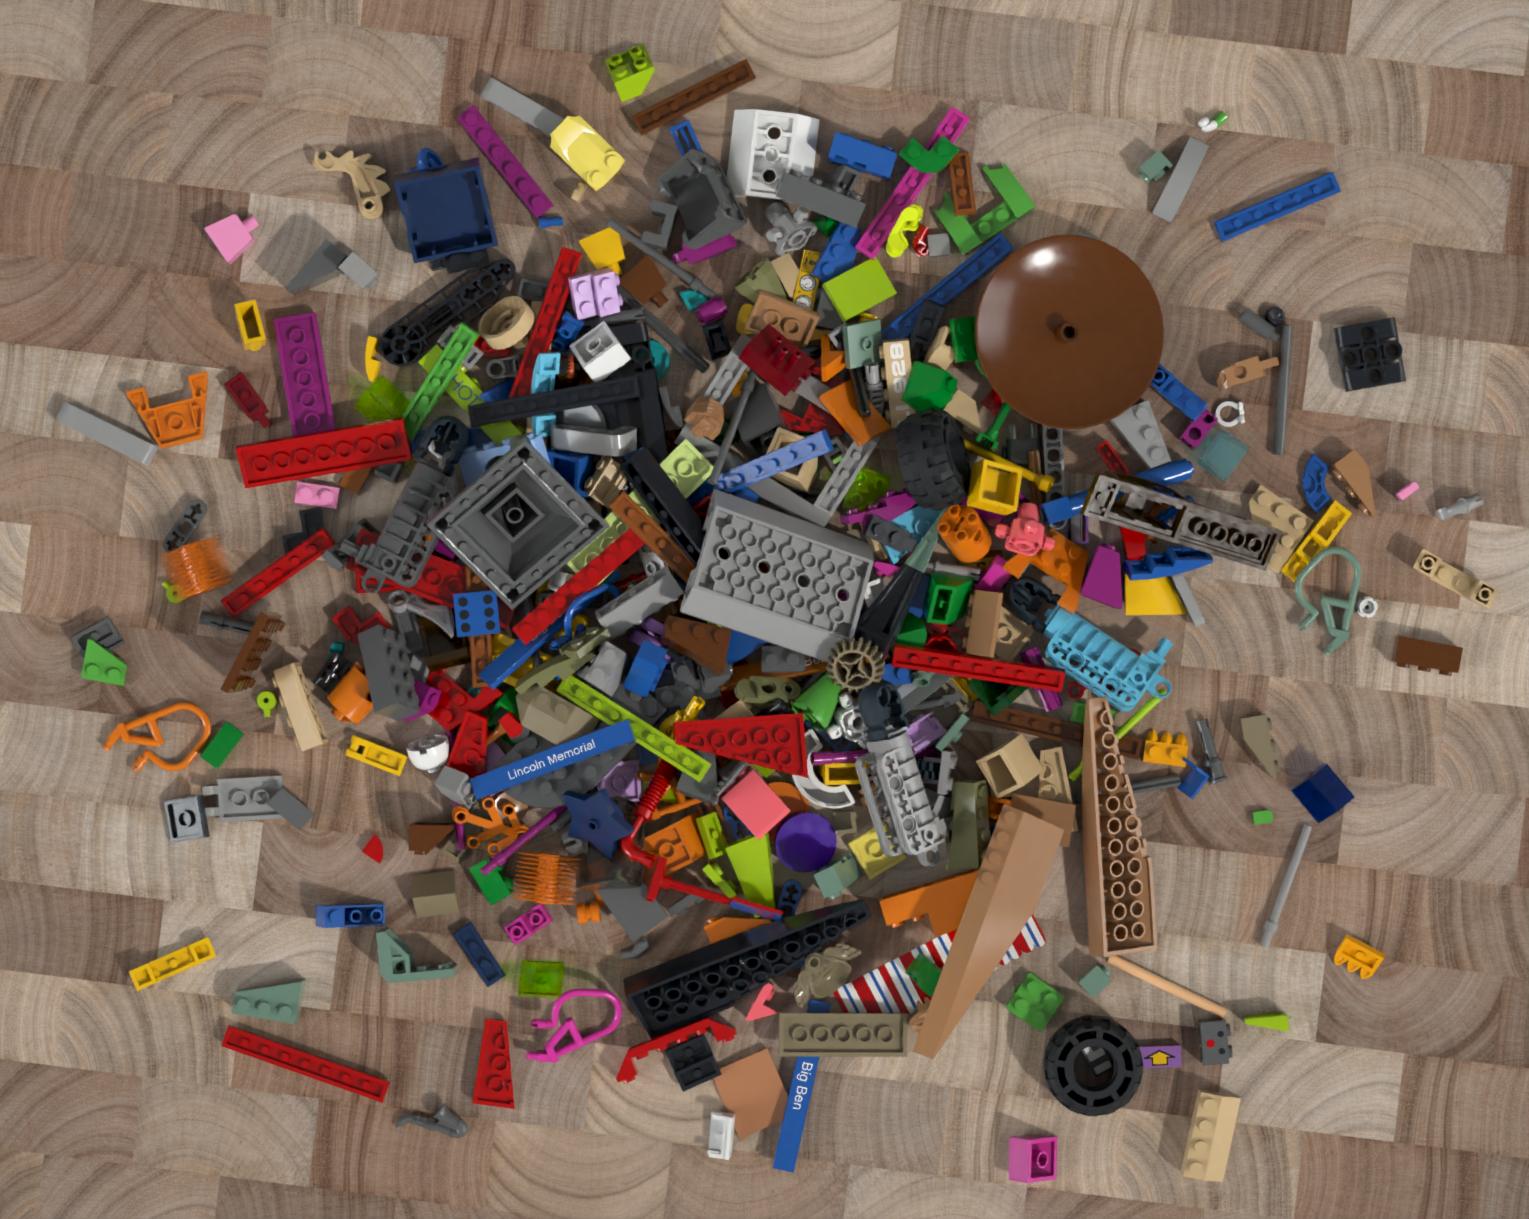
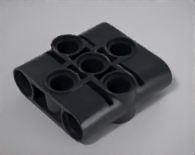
[1334,317,1406,392]

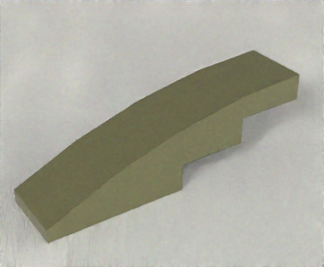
[515,647,597,695]

